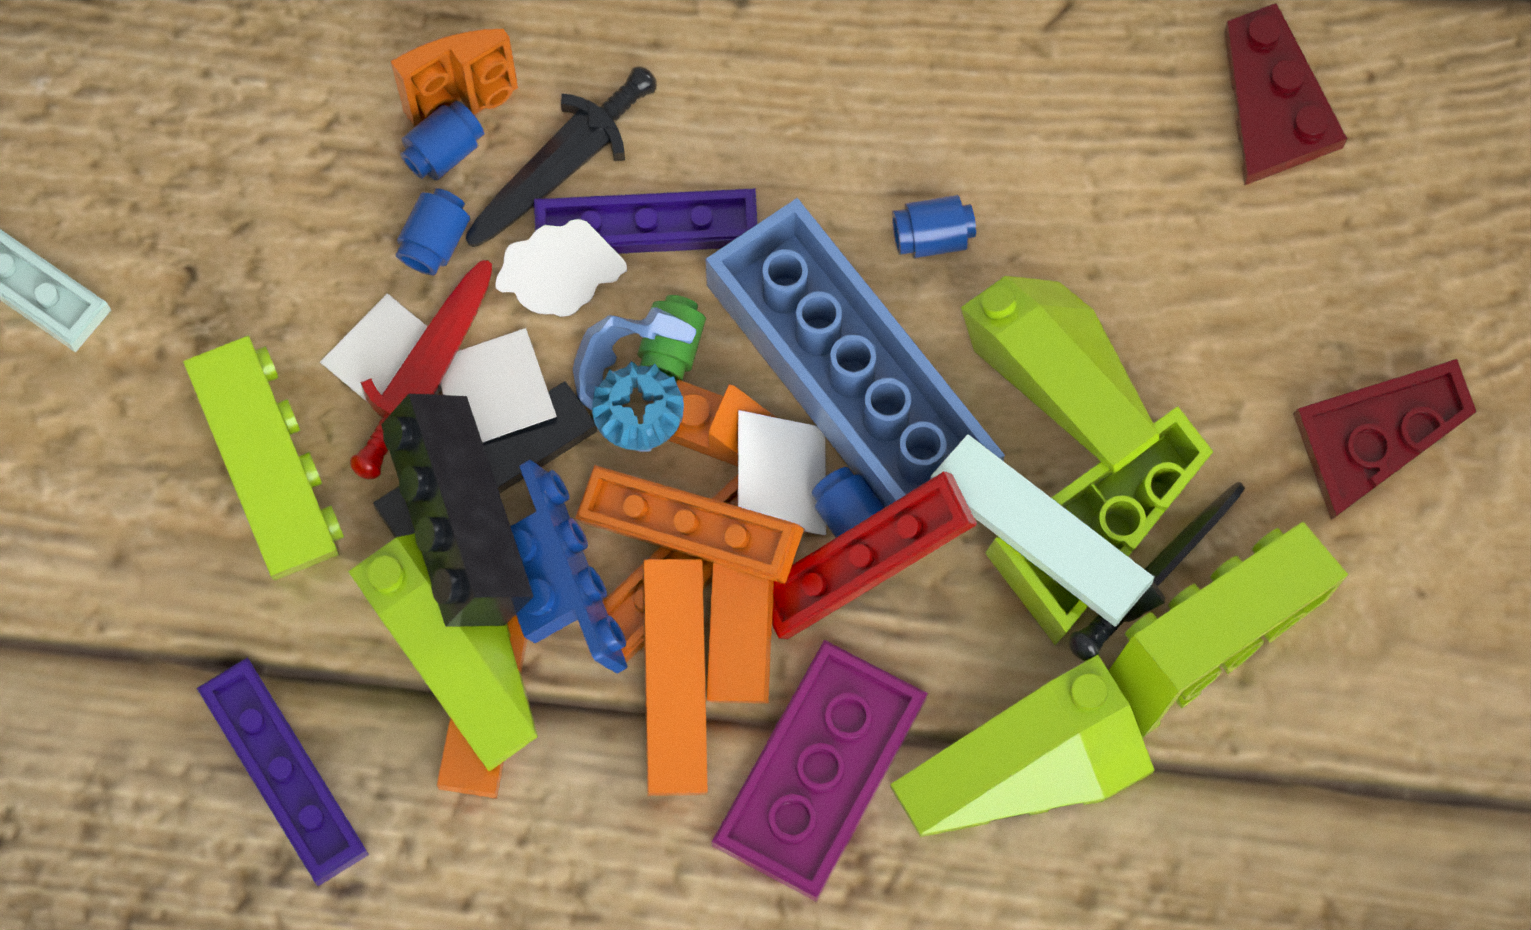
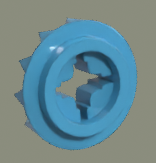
[592,361,684,450]

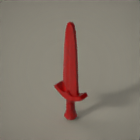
[350,260,493,480]

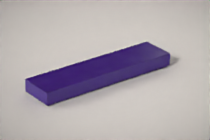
[534,188,757,254]
[197,657,369,887]

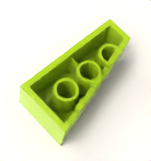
[183,335,344,581]
[985,406,1213,645]
[1108,521,1349,738]

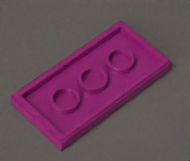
[712,640,928,902]

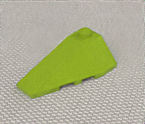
[961,276,1160,473]
[348,533,538,772]
[890,655,1154,837]

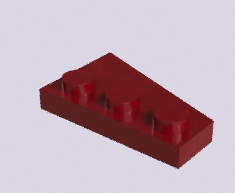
[1224,3,1347,186]
[1293,359,1477,520]

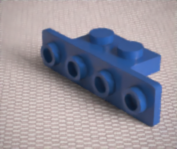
[510,460,628,674]

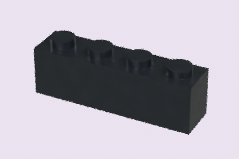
[381,394,534,627]

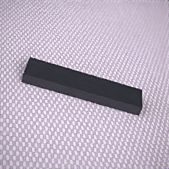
[373,381,598,538]

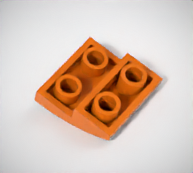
[391,29,518,127]

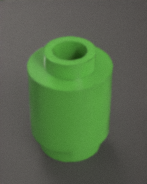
[637,295,706,382]

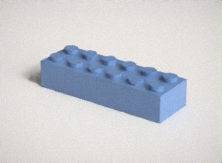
[705,198,1005,507]

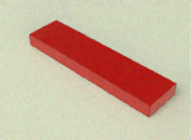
[772,471,978,640]

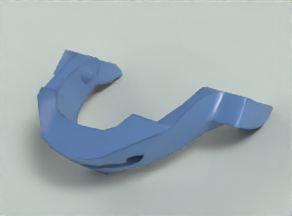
[573,307,696,452]

